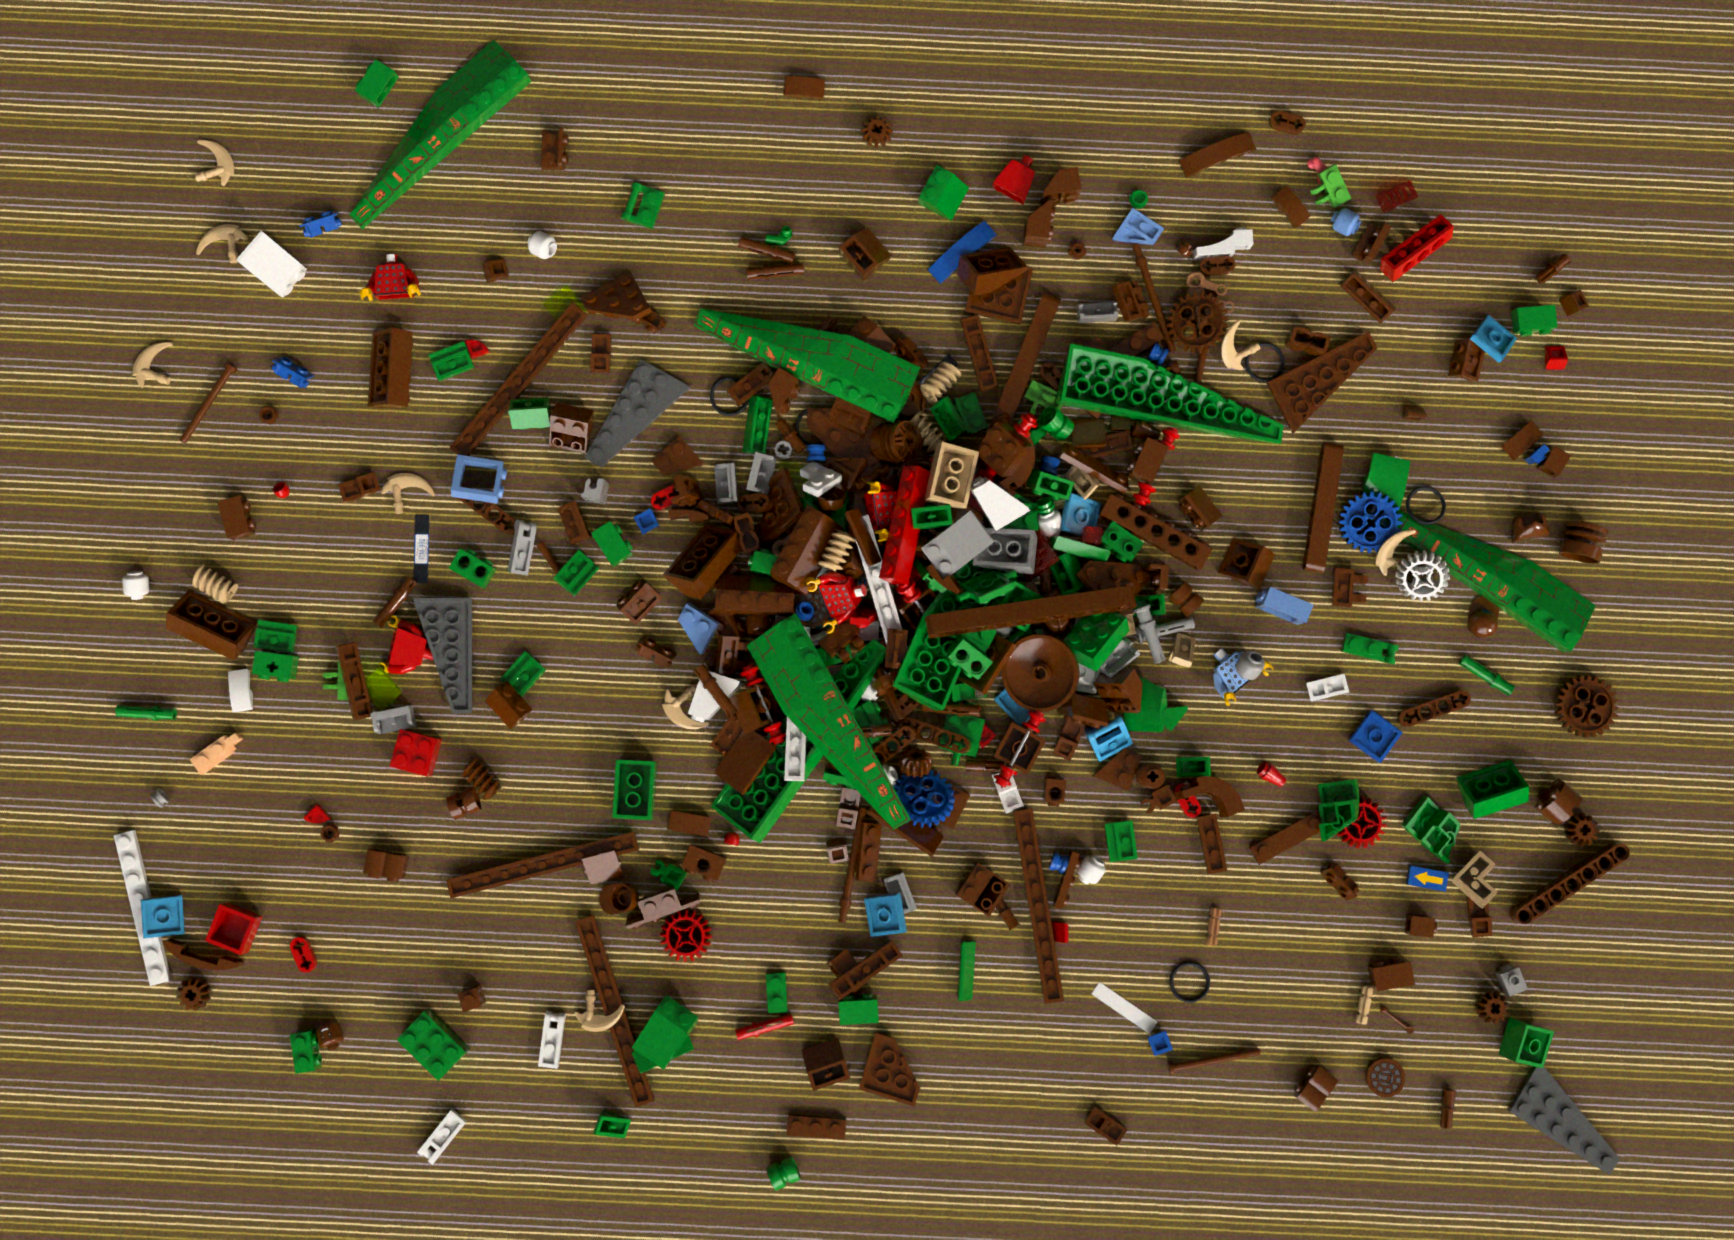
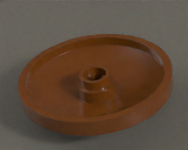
[1002,634,1080,712]

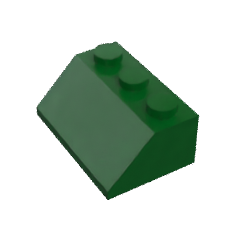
[1456,760,1529,819]

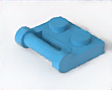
[1085,715,1133,762]

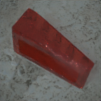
[1376,180,1419,213]
[1078,526,1103,547]

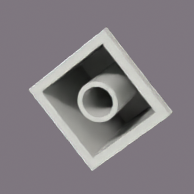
[236,231,307,298]
[971,476,1030,531]
[688,671,742,722]

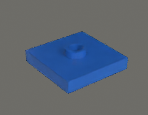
[1348,710,1403,763]

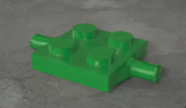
[956,569,1017,604]
[939,701,986,766]

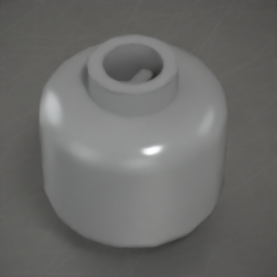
[1235,651,1265,680]

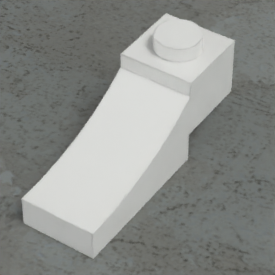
[1193,227,1253,260]

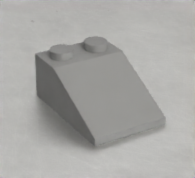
[921,510,994,578]
[973,528,1038,574]

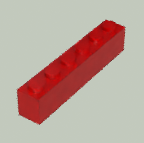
[879,466,930,585]

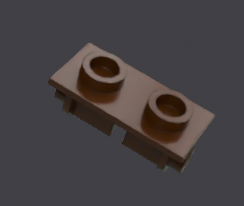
[633,311,667,335]
[894,335,929,374]
[885,628,908,669]
[635,636,677,668]
[1320,862,1360,901]

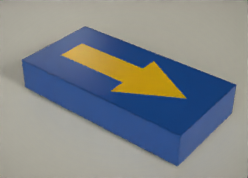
[1406,865,1449,892]

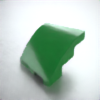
[1361,453,1410,513]
[1124,677,1168,732]
[1318,779,1359,842]
[1401,796,1461,864]

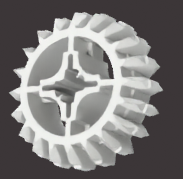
[1396,550,1450,602]

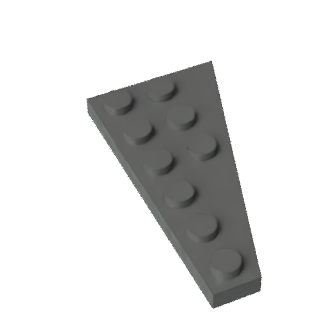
[584,360,691,468]
[413,598,472,714]
[1507,1066,1620,1175]

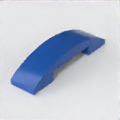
[928,221,997,284]

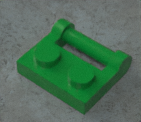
[620,182,665,230]

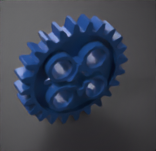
[1338,491,1403,553]
[893,770,955,828]

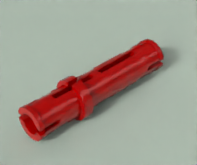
[735,1013,794,1041]

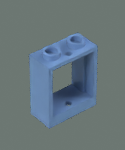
[451,455,507,504]
[1255,587,1313,625]

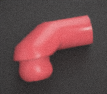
[1307,157,1327,184]

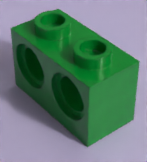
[448,548,497,589]
[946,634,993,680]

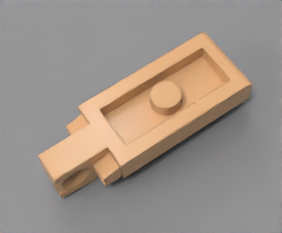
[190,733,243,775]

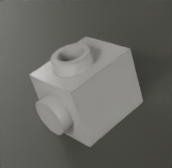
[1495,964,1528,996]

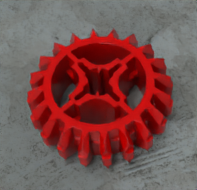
[1336,796,1387,849]
[660,909,712,962]

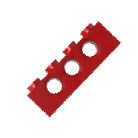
[1380,214,1454,282]

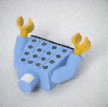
[1213,648,1274,706]

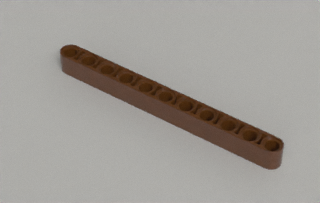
[974,292,1061,475]
[925,586,1137,638]

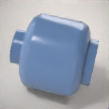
[1331,208,1361,236]

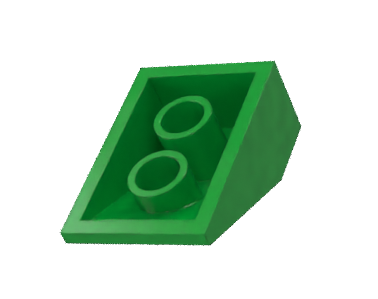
[632,995,698,1070]

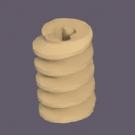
[920,362,961,404]
[910,411,947,453]
[818,529,856,572]
[192,564,238,603]

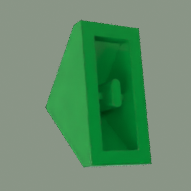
[911,505,953,529]
[1133,594,1166,617]
[1162,706,1188,731]
[1176,757,1211,777]
[593,1109,631,1138]

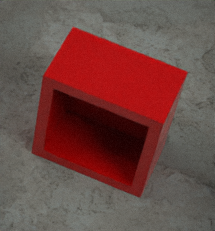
[389,729,442,777]
[205,902,263,955]

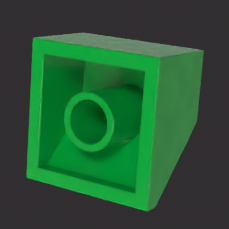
[918,165,969,221]
[1498,1017,1554,1068]

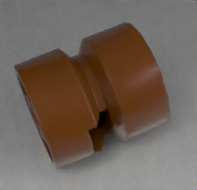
[1168,581,1205,617]
[446,787,482,820]

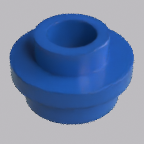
[795,602,814,621]

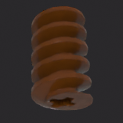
[462,757,504,800]
[1135,764,1165,789]

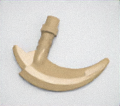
[195,140,234,186]
[196,224,248,263]
[1221,320,1260,370]
[132,342,173,388]
[380,473,435,514]
[1375,529,1416,576]
[662,685,709,729]
[575,990,625,1032]

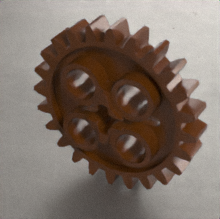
[1166,291,1230,354]
[1554,675,1619,738]

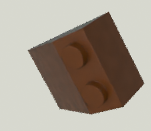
[957,247,1028,295]

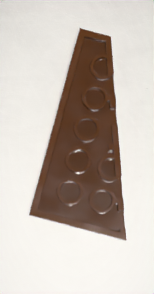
[1266,332,1377,434]

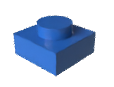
[1524,444,1550,465]
[634,508,660,535]
[1147,1030,1173,1056]

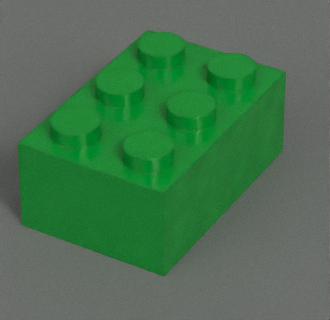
[1063,612,1130,672]
[612,759,657,820]
[397,1008,470,1081]

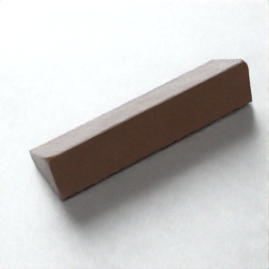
[1340,270,1396,324]
[845,509,881,567]

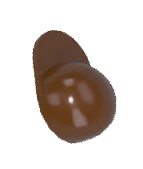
[817,483,846,511]
[1467,596,1499,638]
[599,883,639,915]

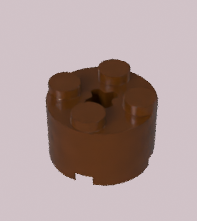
[1535,778,1582,825]

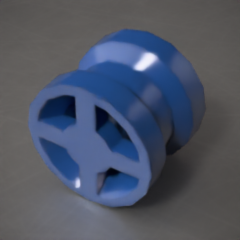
[1147,343,1169,366]
[807,444,826,463]
[1039,456,1060,476]
[1049,851,1070,874]

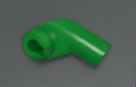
[765,226,792,245]

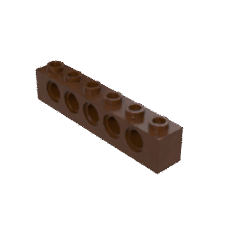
[1099,493,1212,571]

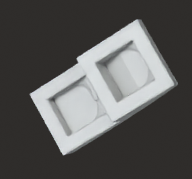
[228,669,253,712]
[1306,674,1349,701]
[992,773,1024,814]

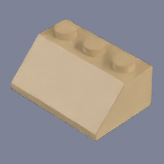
[924,442,979,509]

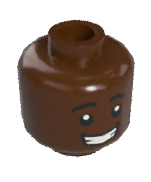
[315,1020,344,1051]

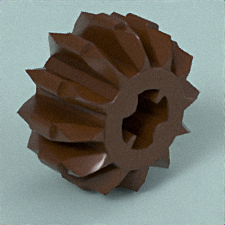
[861,115,893,149]
[899,747,932,778]
[1563,813,1600,846]
[176,977,212,1011]
[1475,990,1510,1024]

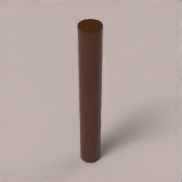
[537,542,570,593]

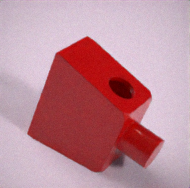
[992,155,1035,205]

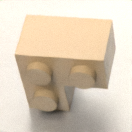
[1452,851,1498,909]

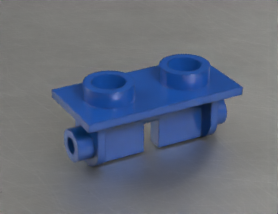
[300,210,342,238]
[272,357,314,388]

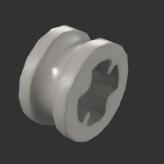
[775,441,792,459]
[150,788,170,808]

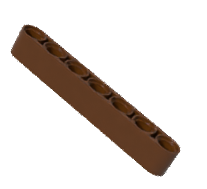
[1303,441,1344,573]
[1509,843,1630,924]

